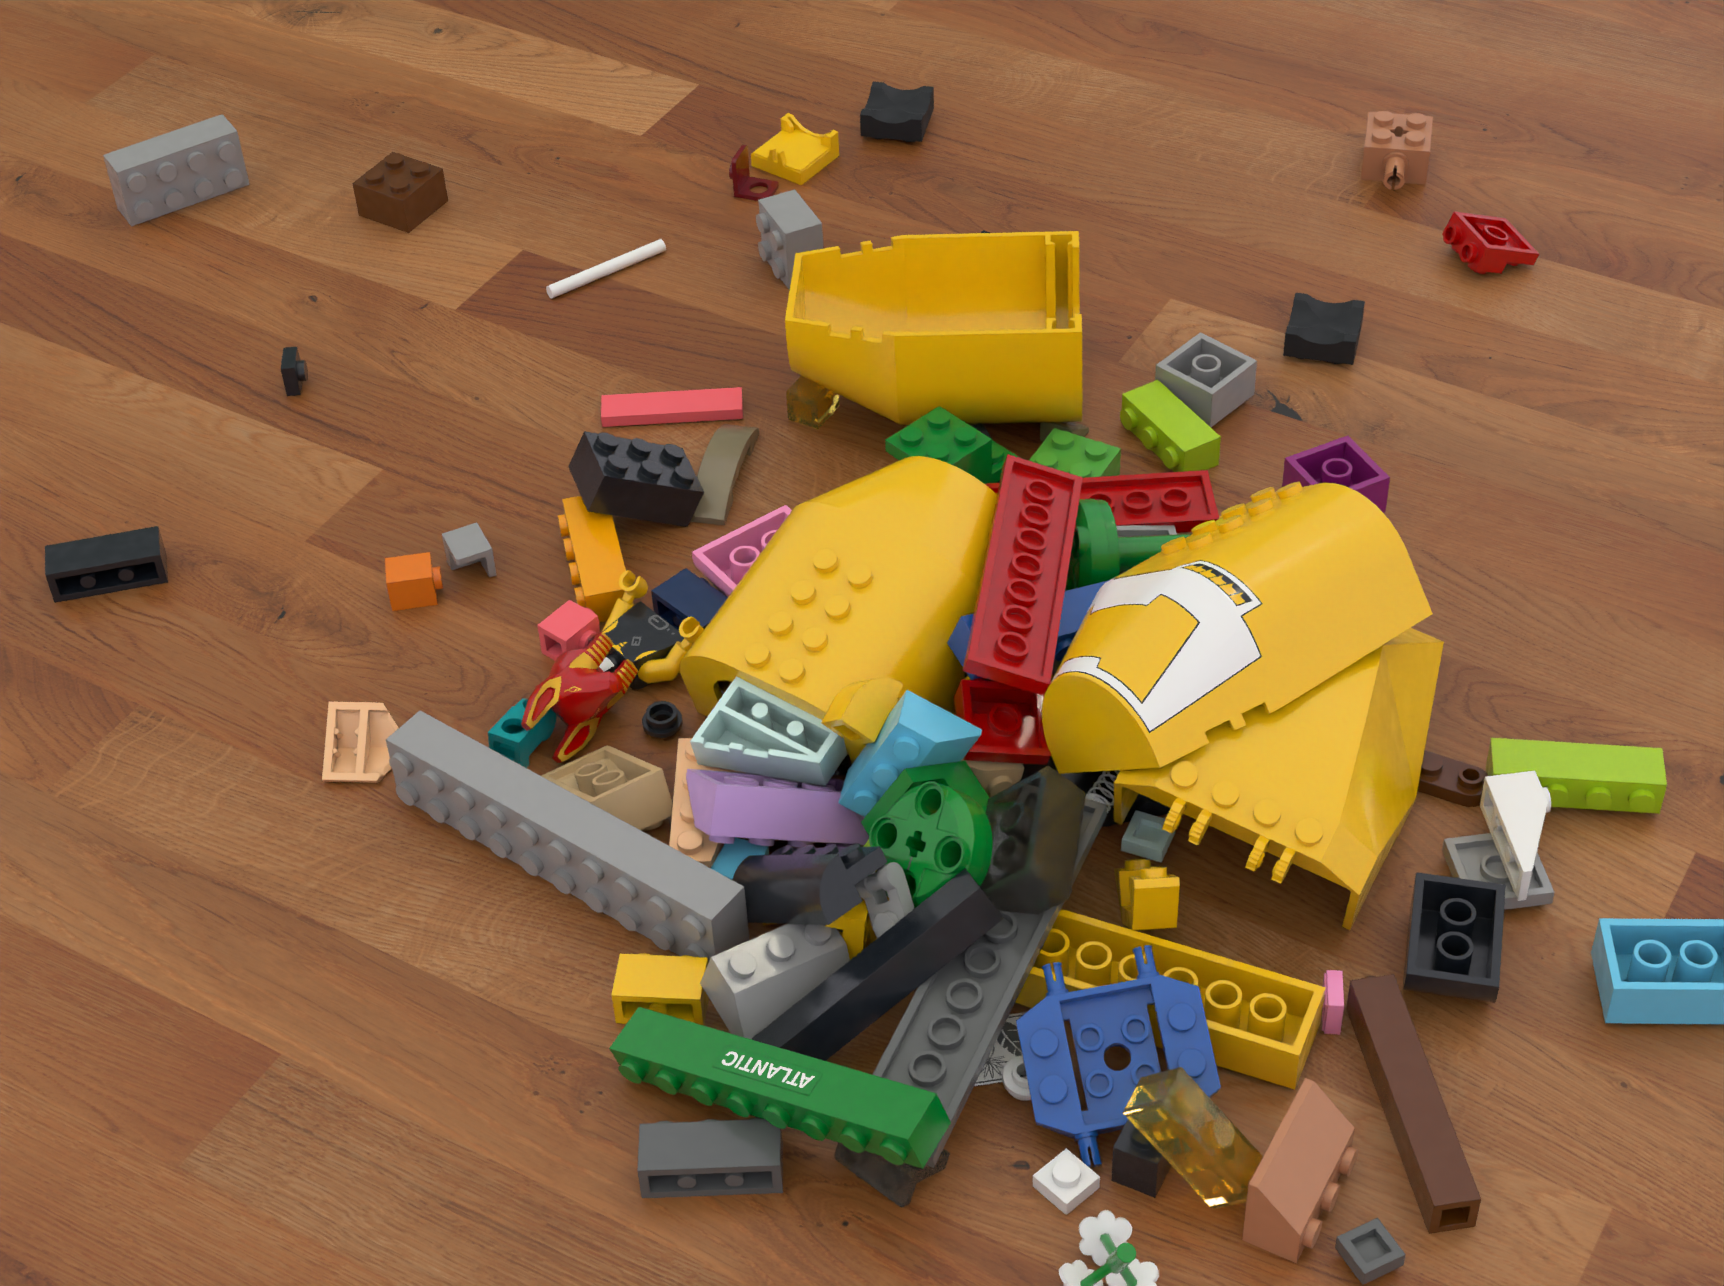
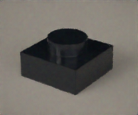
[281,347,308,396]

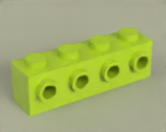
[1486,738,1667,814]

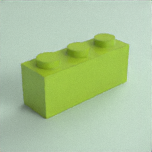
[1120,380,1221,472]

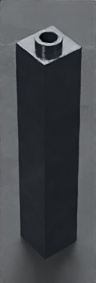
[752,869,1004,1061]

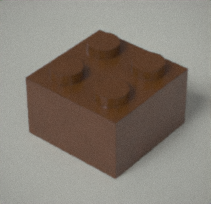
[352,152,448,233]

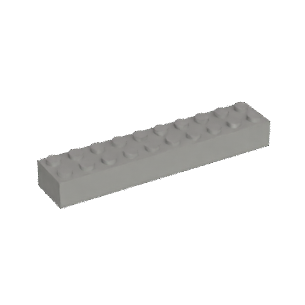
[386,711,750,963]

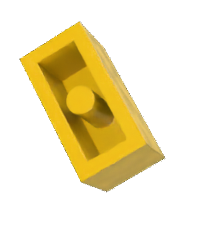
[611,953,709,1026]

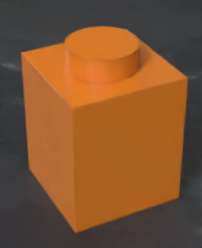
[385,552,443,611]

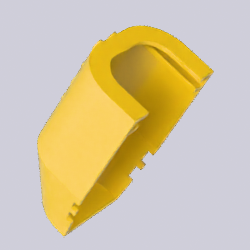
[785,231,1083,425]
[680,456,997,764]

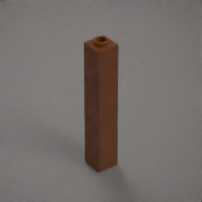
[1346,974,1481,1234]

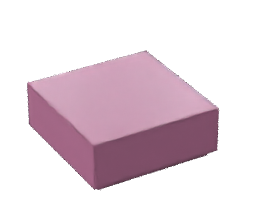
[1322,970,1344,1035]

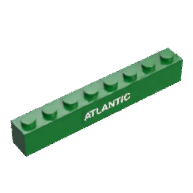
[609,1007,951,1169]

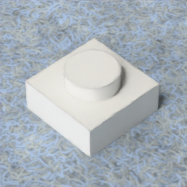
[1033,1148,1100,1215]

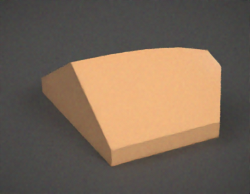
[322,701,399,783]

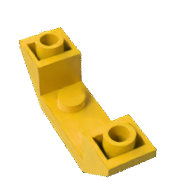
[1114,859,1180,931]

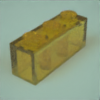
[1123,1067,1263,1209]

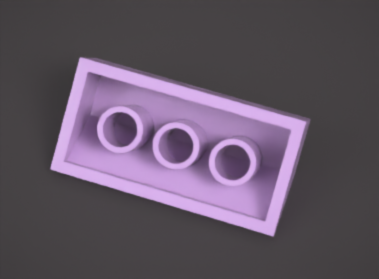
[686,769,869,848]

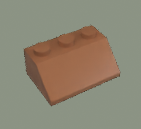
[1242,1078,1358,1263]

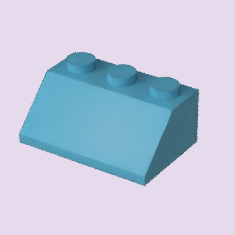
[838,690,982,817]

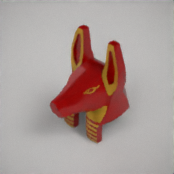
[521,632,638,763]

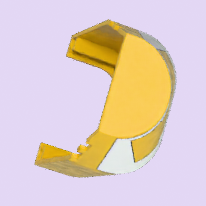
[1042,482,1433,774]

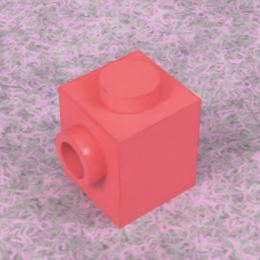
[537,600,600,661]

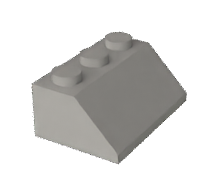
[700,924,850,1039]

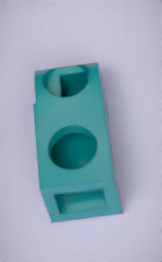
[488,698,557,768]

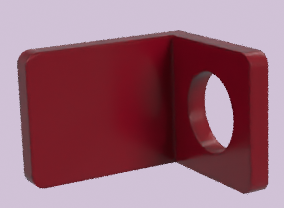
[729,144,779,201]

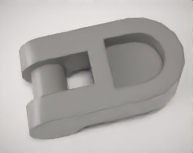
[855,862,915,938]

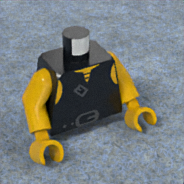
[599,570,704,690]

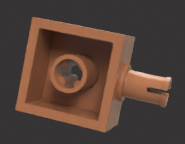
[1361,111,1433,190]

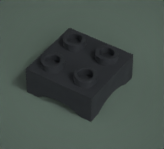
[860,81,934,142]
[1283,293,1365,365]

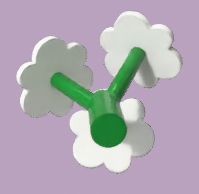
[1059,1210,1159,1286]

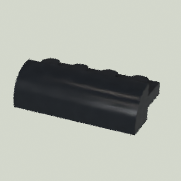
[732,844,887,925]

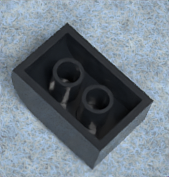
[1403,872,1506,1003]

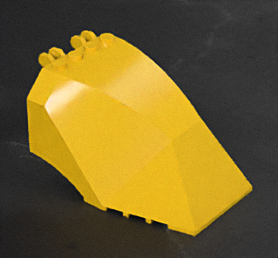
[1114,628,1444,930]

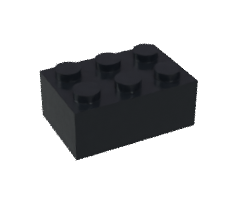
[568,431,704,527]

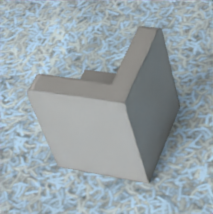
[442,522,497,578]

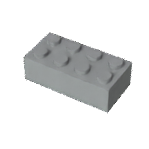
[103,114,250,226]

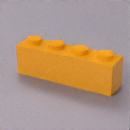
[557,496,626,622]

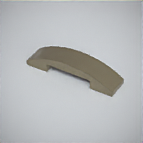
[690,424,759,525]

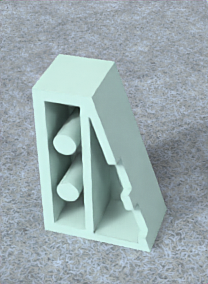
[690,676,848,786]

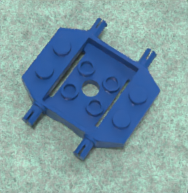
[1016,945,1221,1168]

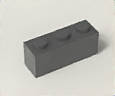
[637,1117,783,1198]

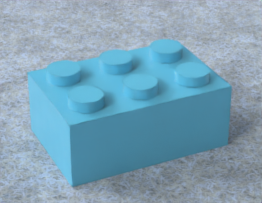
[1591,918,1724,1024]

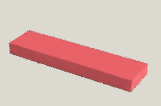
[601,387,743,427]

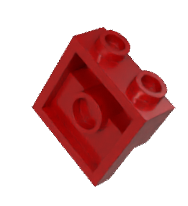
[1442,211,1539,274]
[954,678,1051,765]

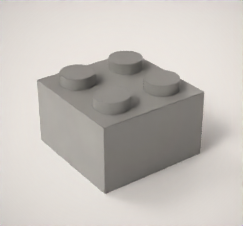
[756,189,823,289]
[1155,332,1257,427]

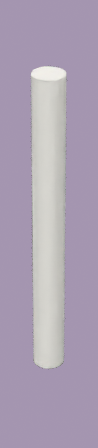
[546,239,666,299]

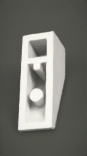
[1480,771,1551,901]

